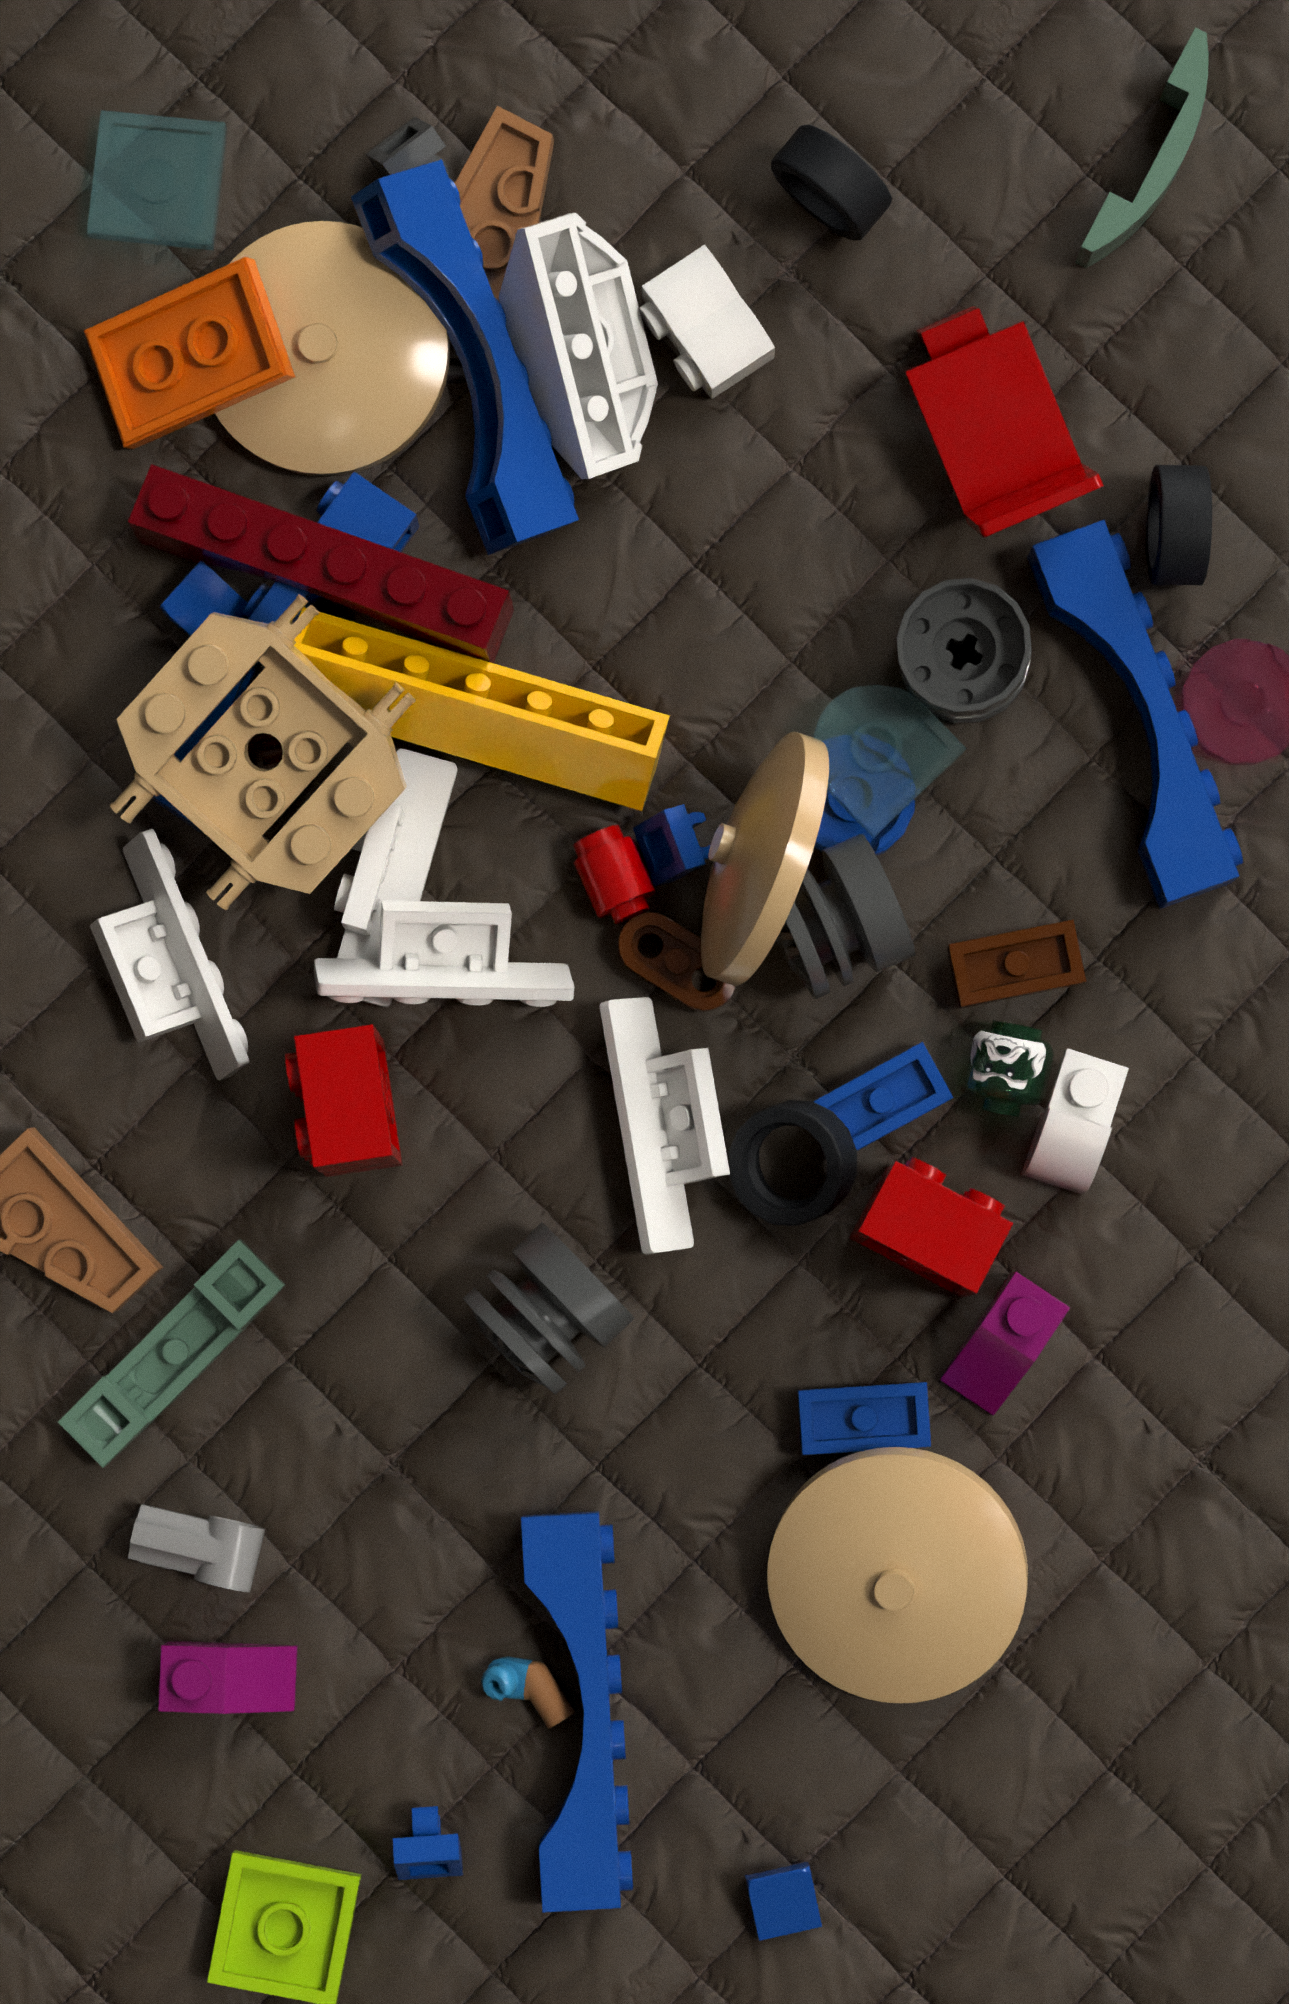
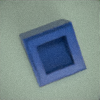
[160,561,248,637]
[745,1862,822,1941]

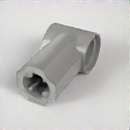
[128,1504,266,1592]

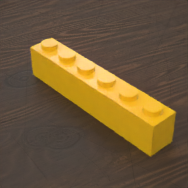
[294,607,670,811]

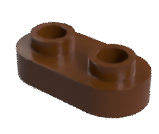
[619,912,735,1012]

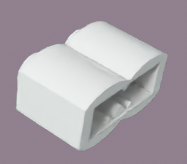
[639,245,775,399]

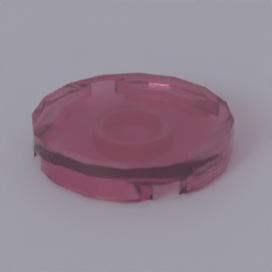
[1181,639,1289,765]

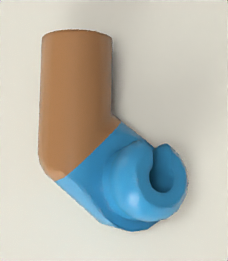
[481,1656,575,1729]

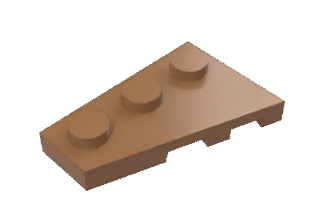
[455,106,554,302]
[0,1127,164,1313]

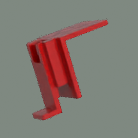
[904,306,1104,538]

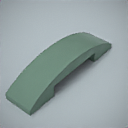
[1075,27,1209,268]
[58,1239,286,1468]

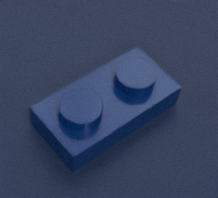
[813,1042,954,1151]
[797,1382,931,1455]

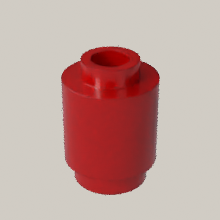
[573,825,656,924]

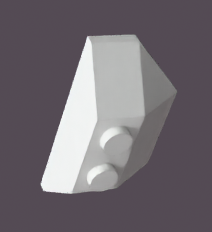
[499,213,658,479]

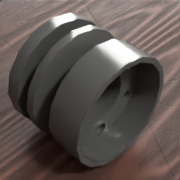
[896,578,1032,724]
[776,834,915,999]
[462,1222,635,1395]

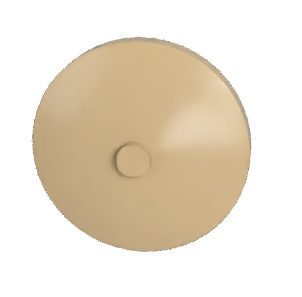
[215,221,450,477]
[701,732,829,986]
[767,1447,1028,1703]

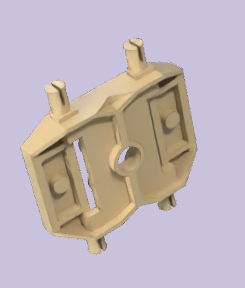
[110,594,416,910]

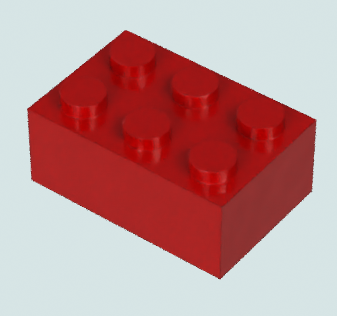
[285,1024,403,1177]
[849,1157,1013,1298]

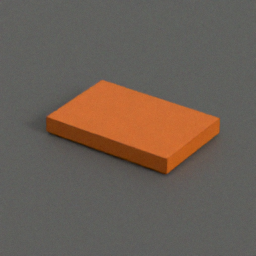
[84,257,295,449]

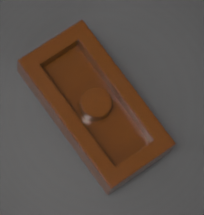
[947,919,1087,1009]

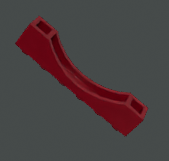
[128,464,514,663]

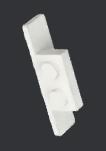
[334,749,458,1007]
[90,829,249,1081]
[314,900,574,1007]
[600,997,730,1255]

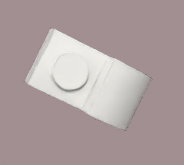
[1021,1048,1129,1194]

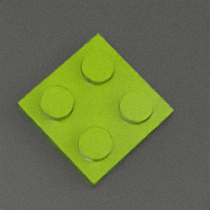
[207,1850,362,2004]

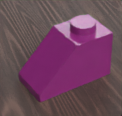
[939,1272,1070,1416]
[158,1641,298,1714]

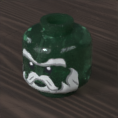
[965,1020,1054,1117]

